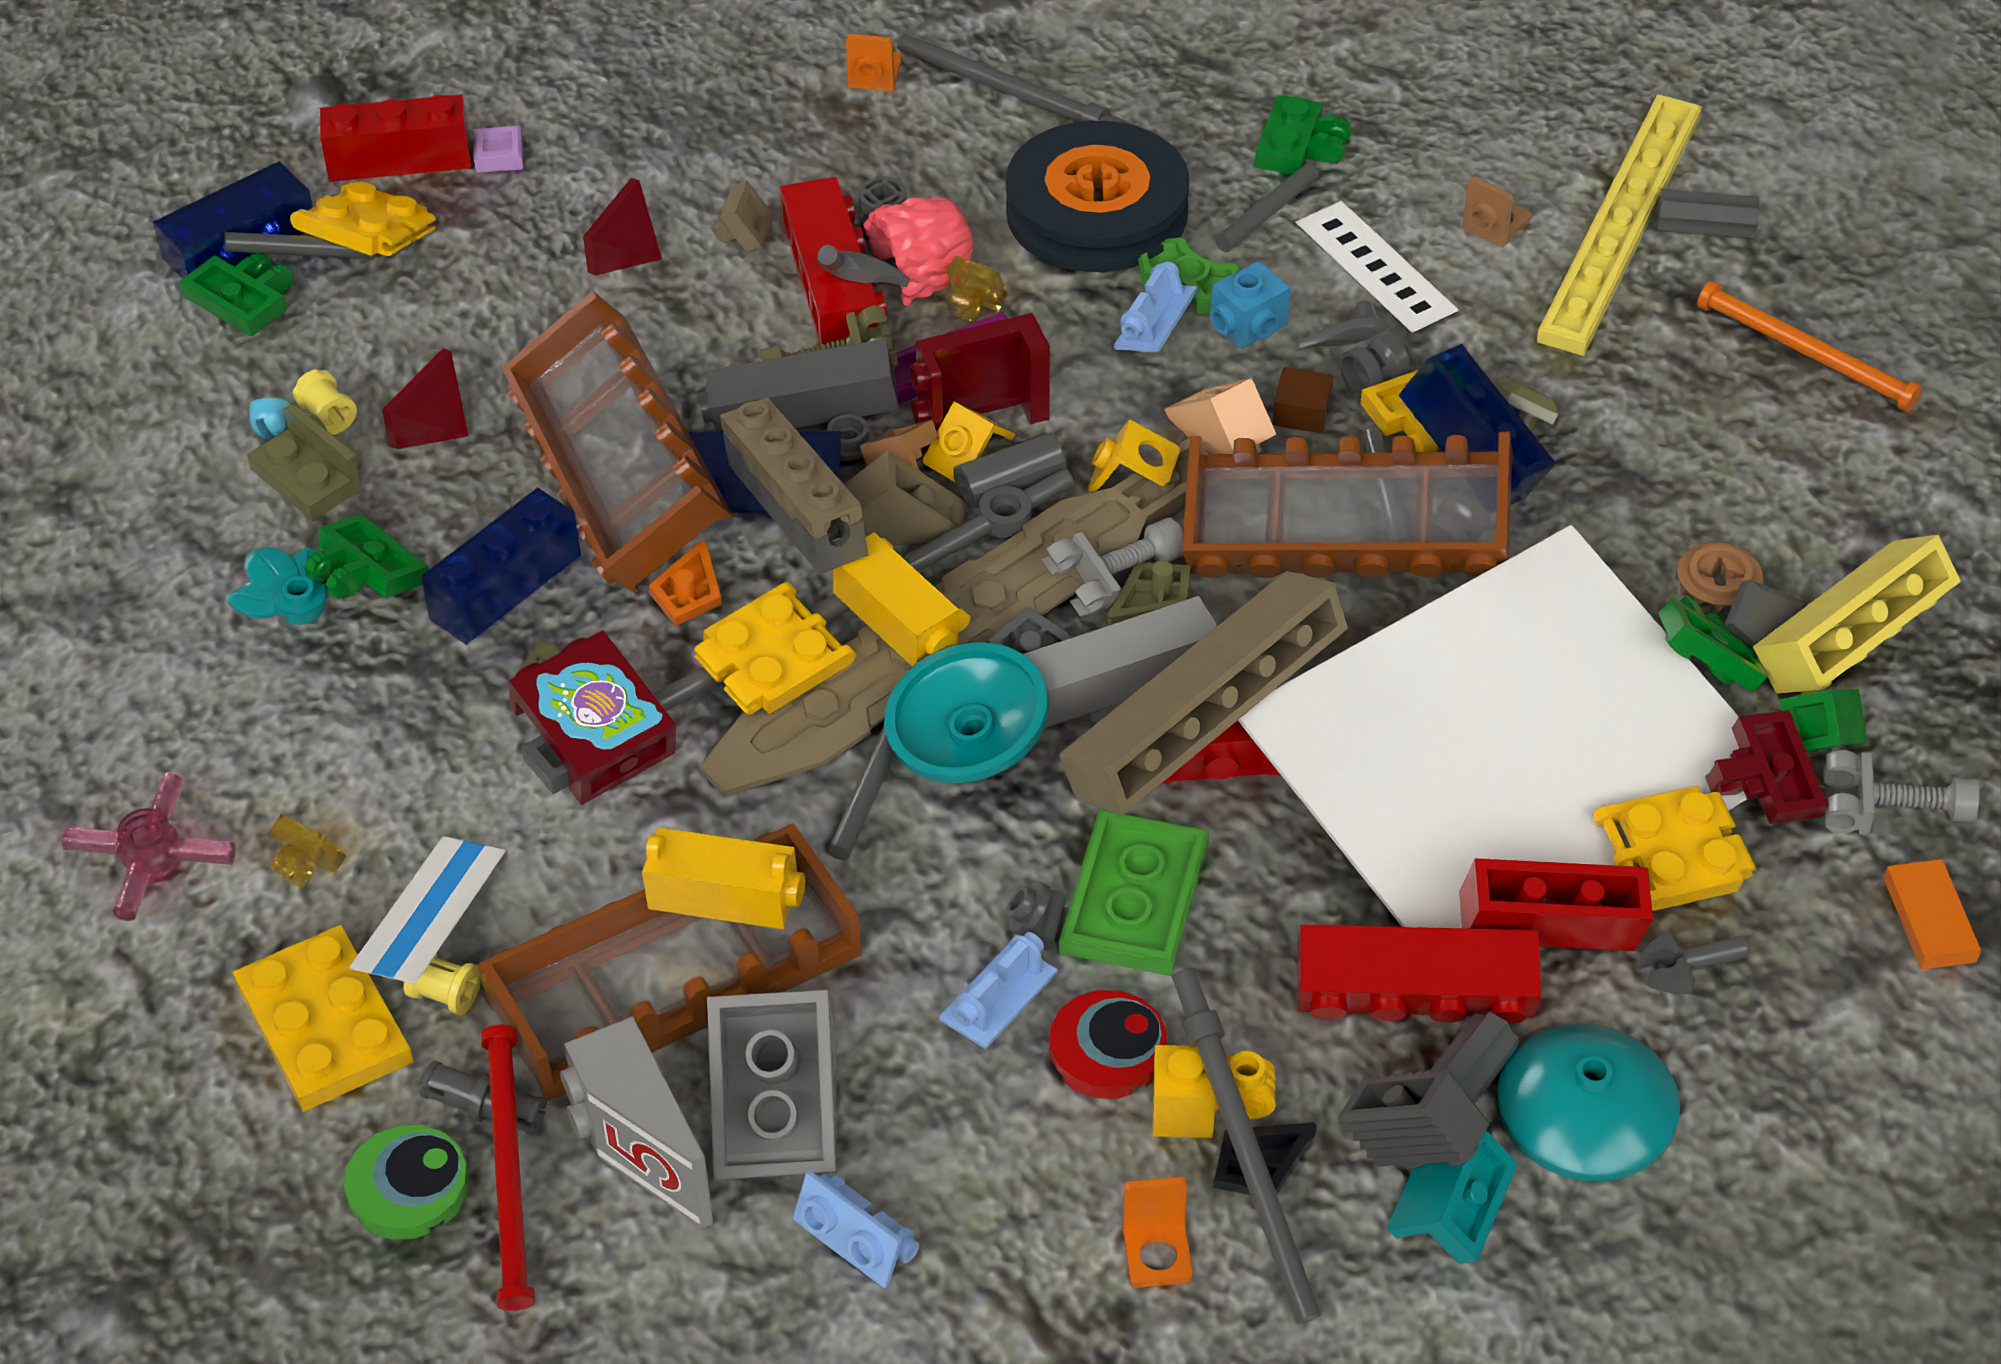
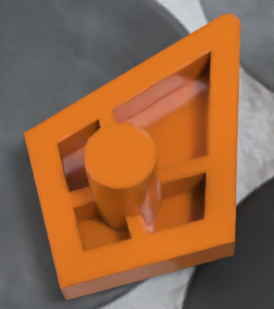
[648,540,722,626]

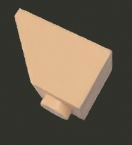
[1164,378,1276,455]

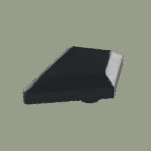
[1213,1122,1317,1195]

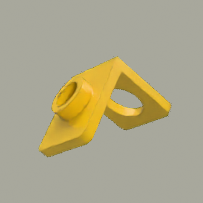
[922,402,1016,483]
[1087,419,1180,493]

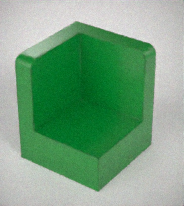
[1780,689,1867,752]

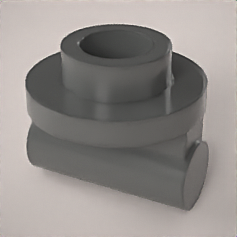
[1006,881,1066,950]

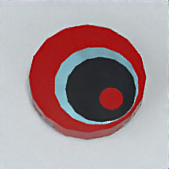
[1049,990,1167,1099]

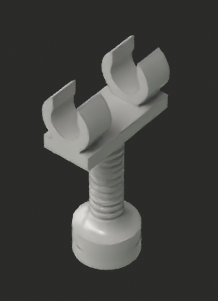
[1041,518,1184,618]
[1823,750,1979,835]

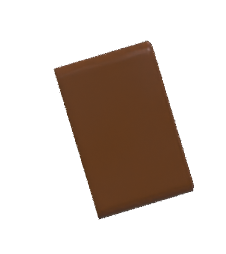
[1272,367,1333,433]

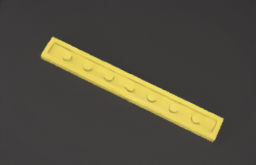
[1537,94,1702,356]

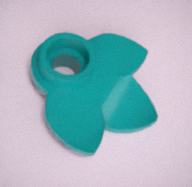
[226,547,327,625]

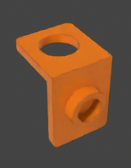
[846,34,902,91]
[1122,1176,1193,1288]

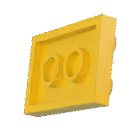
[232,925,414,1112]

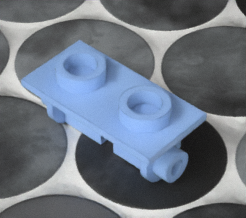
[1114,261,1198,352]
[939,932,1058,1050]
[792,1171,920,1289]

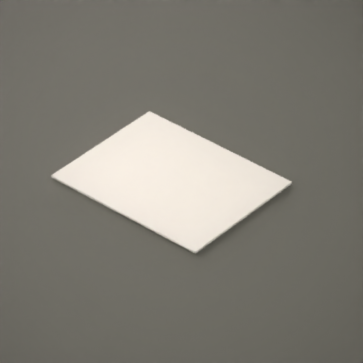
[1238,525,1748,928]

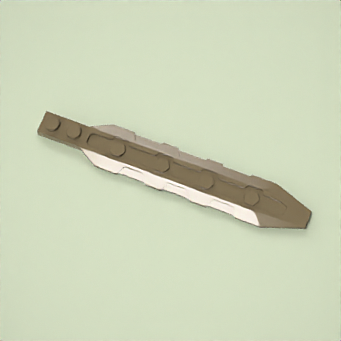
[699,437,1223,797]

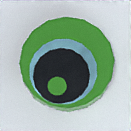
[344,1125,469,1240]

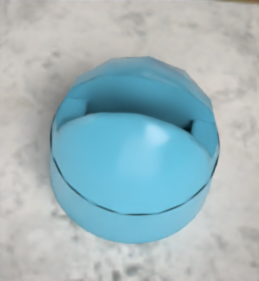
[249,398,291,439]

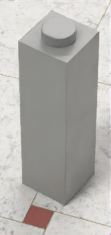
[1023,596,1222,728]

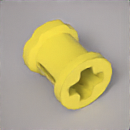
[292,369,357,435]
[403,953,481,1016]

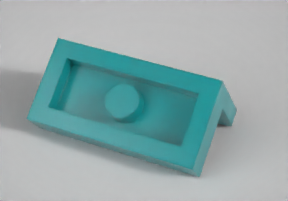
[1387,1130,1518,1264]

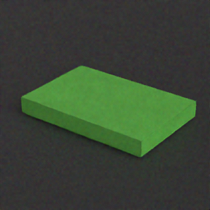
[1059,809,1210,976]

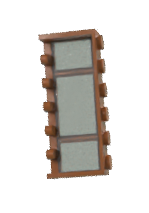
[501,291,735,593]
[1182,432,1513,578]
[478,823,862,1101]

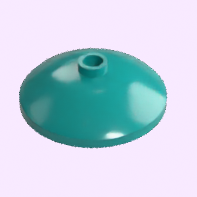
[884,642,1050,783]
[1497,1023,1680,1182]

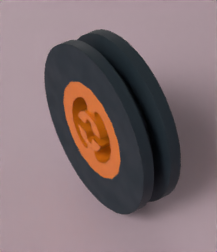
[1006,121,1189,272]

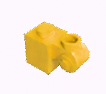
[1152,1045,1276,1138]

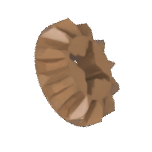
[1675,542,1763,613]

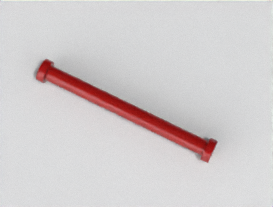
[481,1024,535,1311]

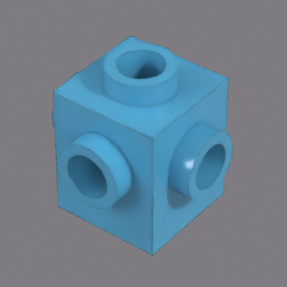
[1210,261,1291,349]

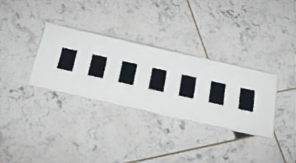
[1295,201,1459,333]

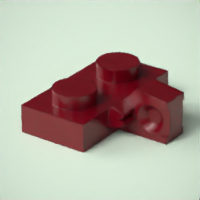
[1705,710,1828,824]

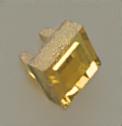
[946,255,1007,323]
[269,814,346,889]

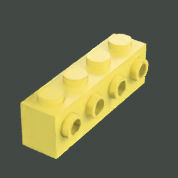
[1753,535,1961,695]

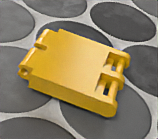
[290,182,436,256]
[694,582,857,715]
[1592,785,1756,911]

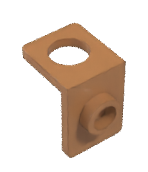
[1462,177,1531,248]

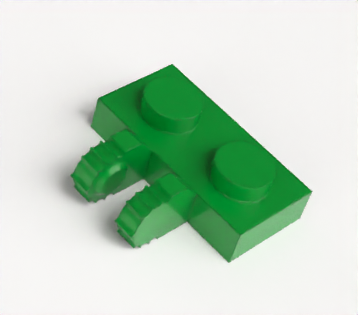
[1254,94,1353,175]
[179,253,294,337]
[304,514,429,600]
[1659,596,1767,692]

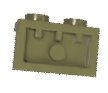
[247,403,362,521]

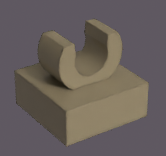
[711,180,774,252]

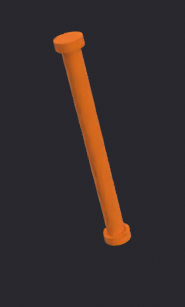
[1697,280,1923,413]

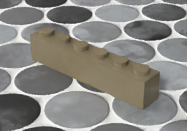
[1059,571,1348,816]

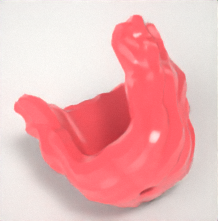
[863,196,973,306]

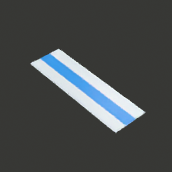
[349,836,506,984]

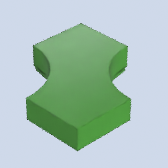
[1138,237,1240,314]

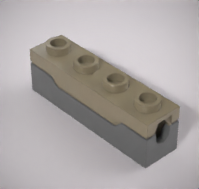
[720,397,868,575]

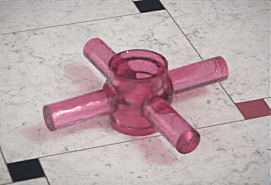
[62,773,236,921]

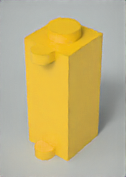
[833,532,971,667]
[642,827,805,930]

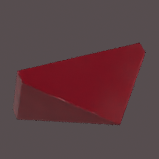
[583,178,662,276]
[382,348,469,449]

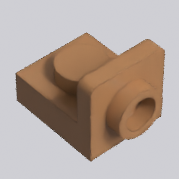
[860,419,939,471]

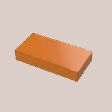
[1883,859,1981,970]

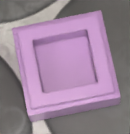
[474,126,523,173]

